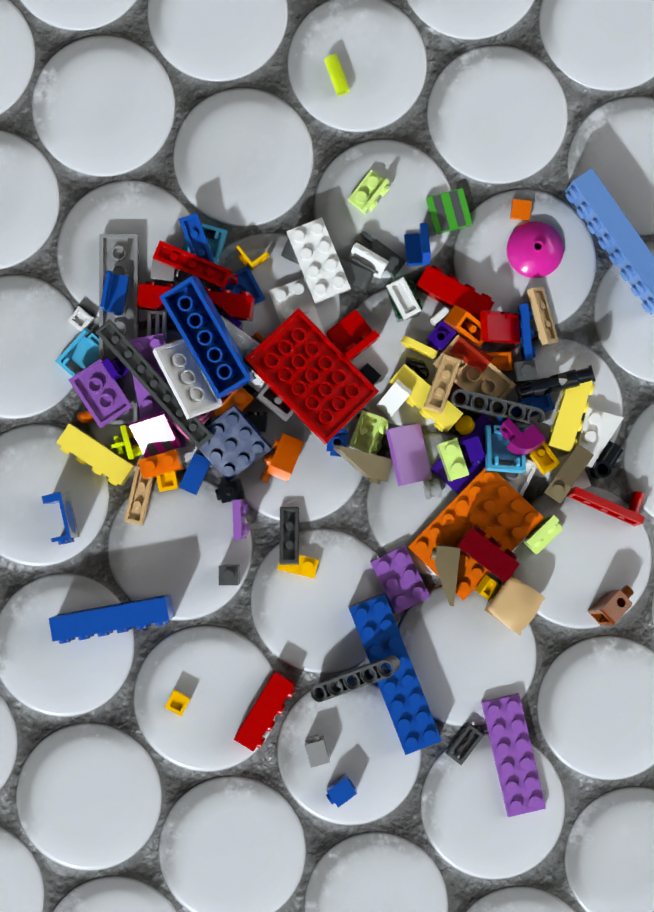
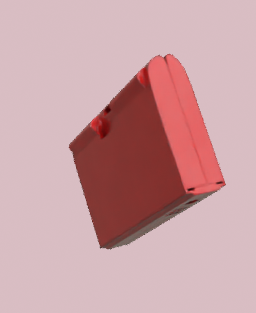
[480,310,520,344]

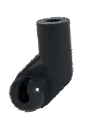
[405,357,429,380]

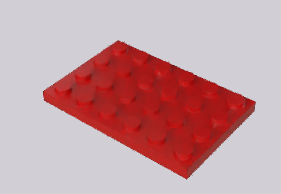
[244,308,379,444]

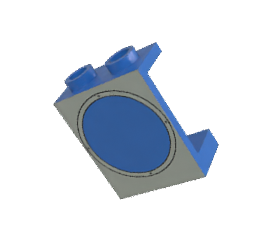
[42,492,79,545]

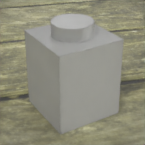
[150,260,180,285]
[305,735,330,768]

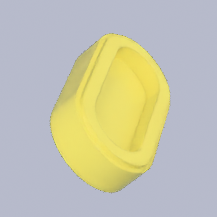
[401,336,438,359]

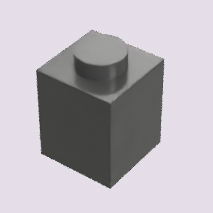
[512,360,537,383]
[219,565,240,585]

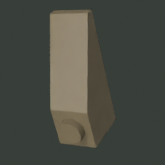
[544,444,594,503]
[333,445,393,484]
[431,543,461,606]

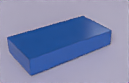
[179,453,211,495]

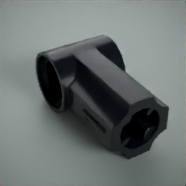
[590,441,623,479]

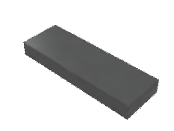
[279,507,299,565]

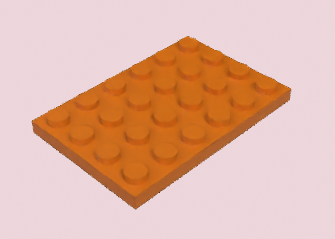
[408,468,544,600]

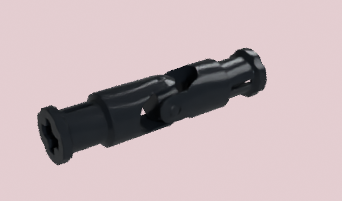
[515,365,596,402]

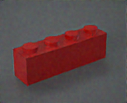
[415,265,495,321]
[234,670,296,752]

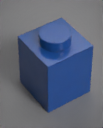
[326,773,357,808]

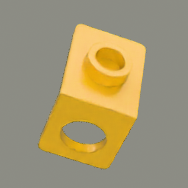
[236,245,270,270]

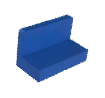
[404,223,431,266]
[100,270,130,315]

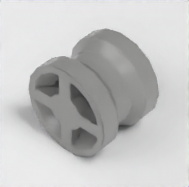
[423,479,442,500]

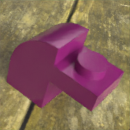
[499,418,546,455]

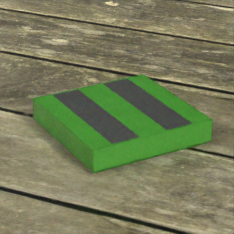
[426,188,472,235]

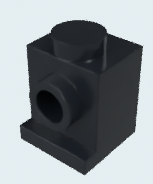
[244,411,268,433]
[215,479,246,503]

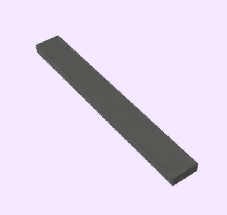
[95,319,213,449]

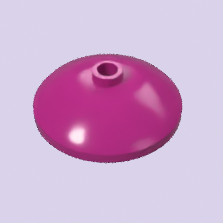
[506,221,564,278]

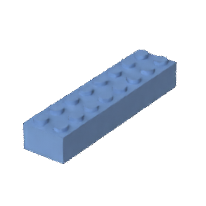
[565,168,654,315]

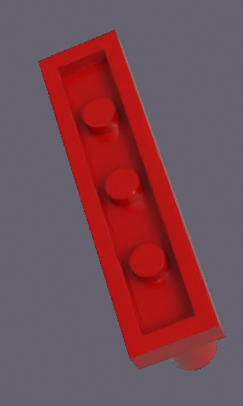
[153,240,232,289]
[566,487,645,526]

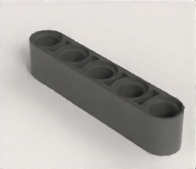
[281,238,374,292]
[450,389,545,425]
[310,655,400,702]

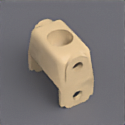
[484,575,545,635]

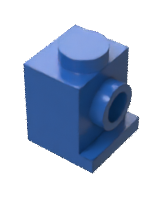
[326,429,348,457]

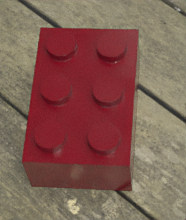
[456,525,520,583]

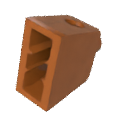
[588,585,634,626]

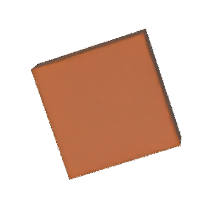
[510,199,532,221]

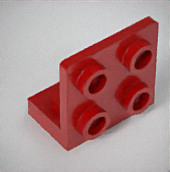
[327,310,380,362]

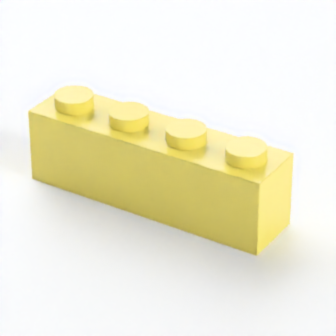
[389,364,463,432]
[546,379,595,453]
[56,424,136,486]

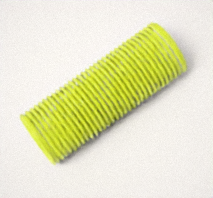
[324,54,350,96]

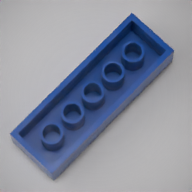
[159,276,256,399]
[49,594,175,644]

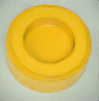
[455,415,475,435]

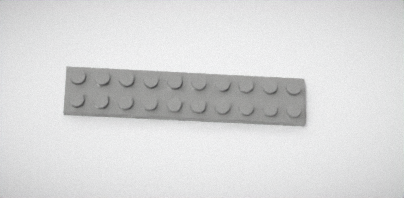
[99,234,139,425]

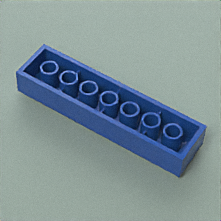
[348,593,442,755]

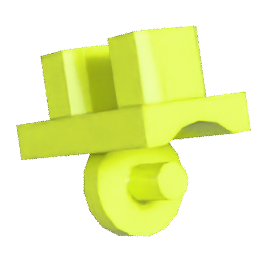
[110,425,143,461]

